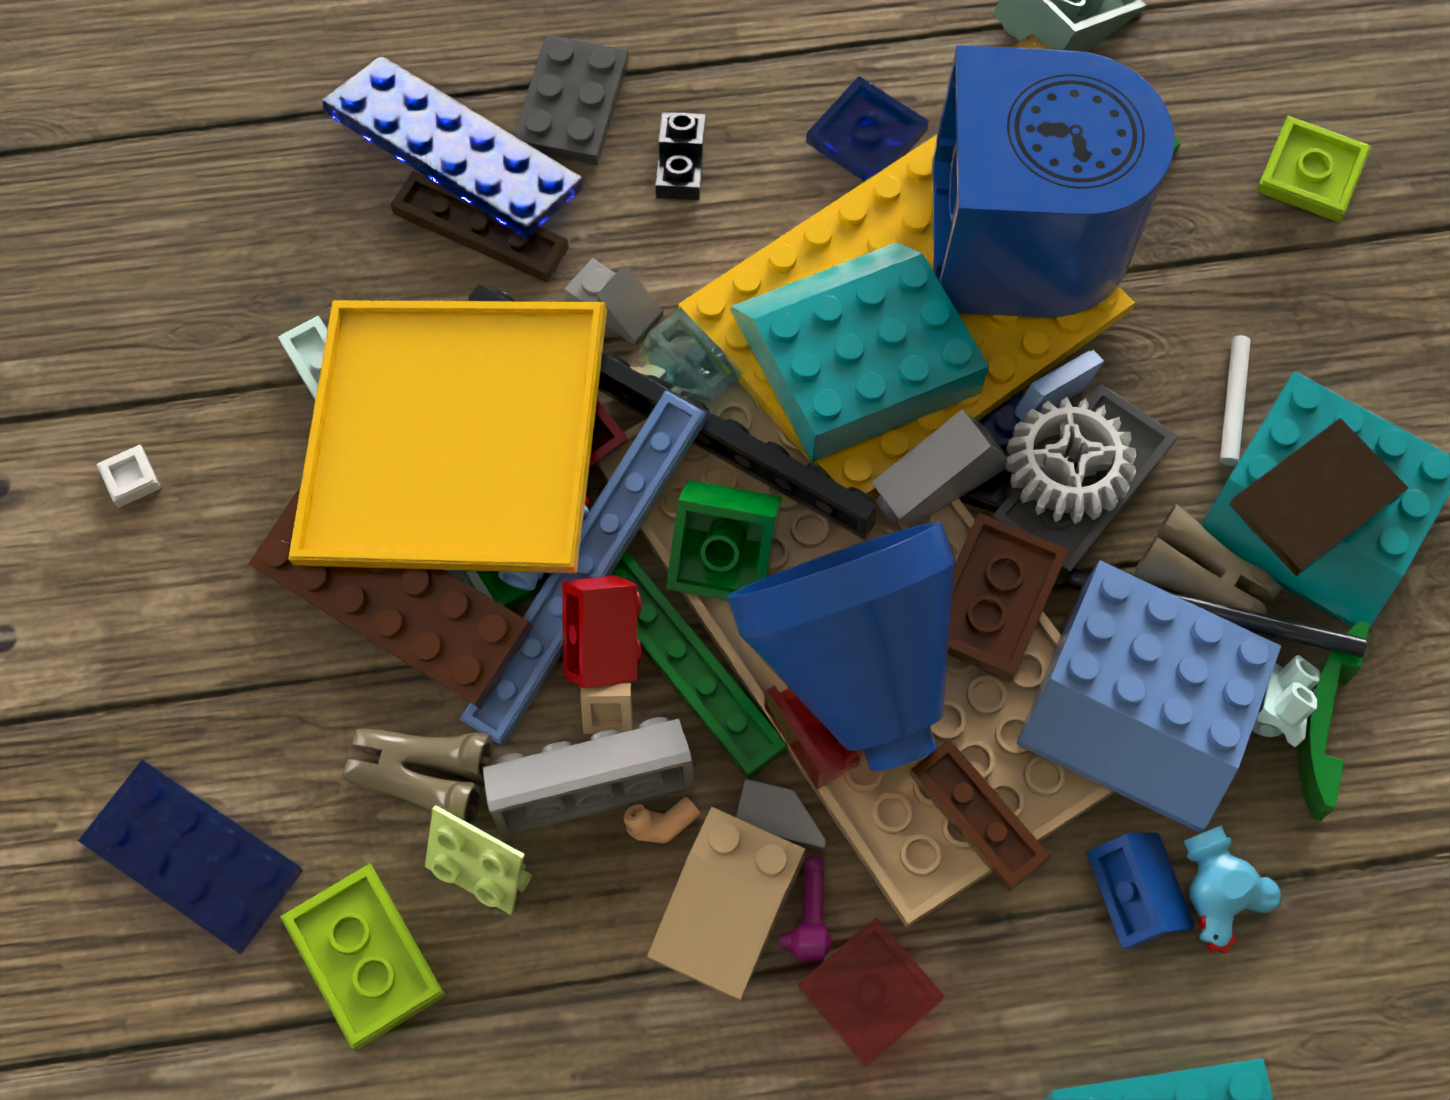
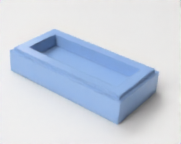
[1015,350,1104,422]

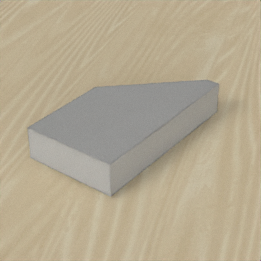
[736,779,826,852]

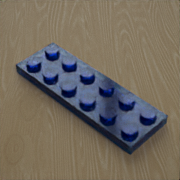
[322,56,582,238]

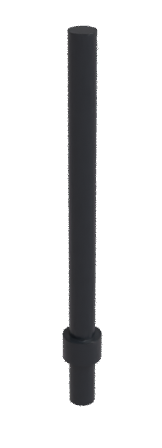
[1070,569,1368,658]

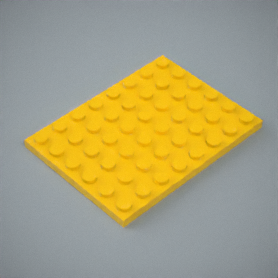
[678,135,1135,498]

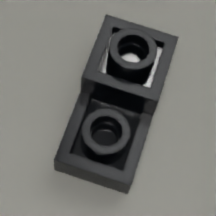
[655,112,705,200]

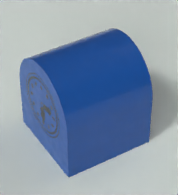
[932,45,1174,318]

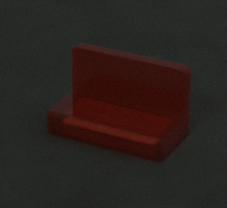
[764,685,861,790]

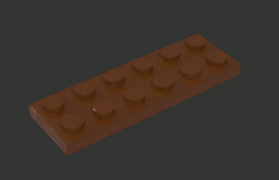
[248,486,533,709]

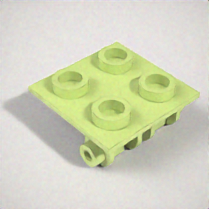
[425,805,532,915]

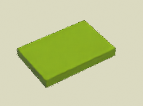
[280,863,446,1052]

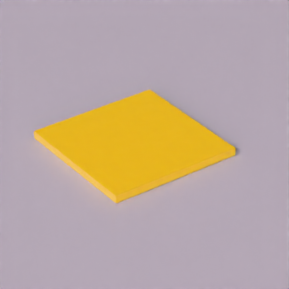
[288,301,607,573]

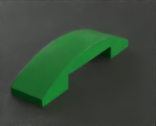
[1297,621,1370,820]

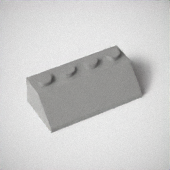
[483,717,695,837]

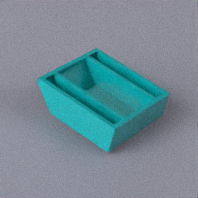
[731,242,989,463]
[1201,371,1450,630]

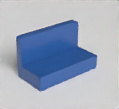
[1086,832,1194,949]

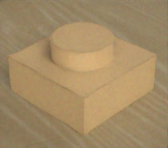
[580,683,633,734]

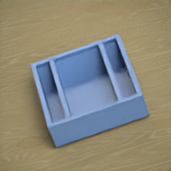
[1016,560,1281,833]

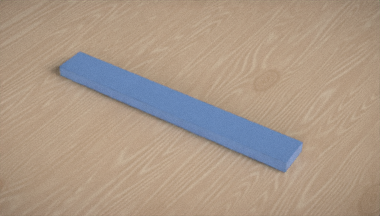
[460,390,708,746]

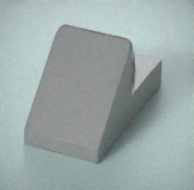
[564,258,663,345]

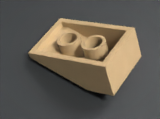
[647,807,805,1001]

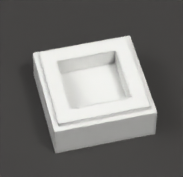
[97,445,161,508]

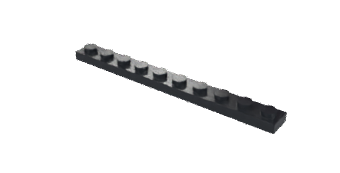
[468,284,877,540]

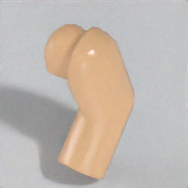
[623,796,701,844]

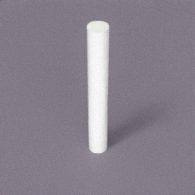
[1220,336,1251,466]

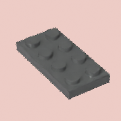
[991,384,1178,578]

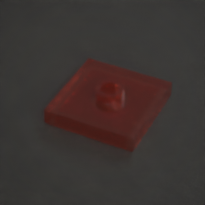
[797,917,945,1068]

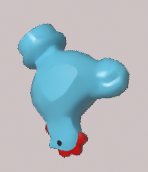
[1183,826,1281,953]

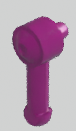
[779,856,831,963]

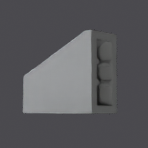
[872,409,1008,526]

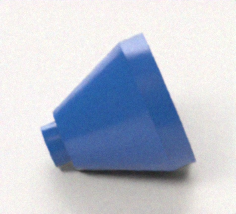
[726,521,955,771]

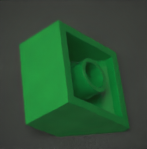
[666,480,782,600]

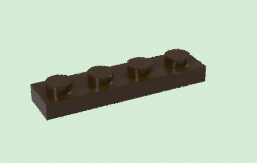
[390,171,569,283]

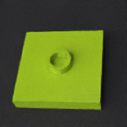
[1256,116,1371,223]

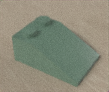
[992,0,1146,52]

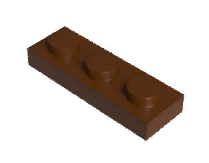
[909,739,1051,892]

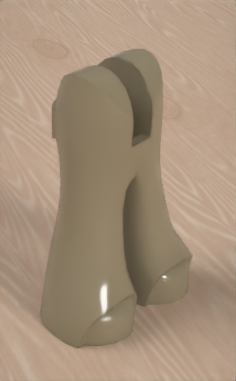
[1132,504,1281,615]
[342,729,493,825]

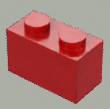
[562,575,642,688]

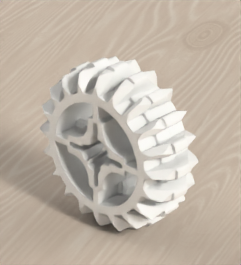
[1006,396,1137,524]

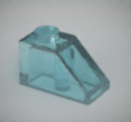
[638,308,744,403]

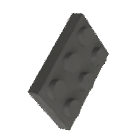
[512,35,629,165]

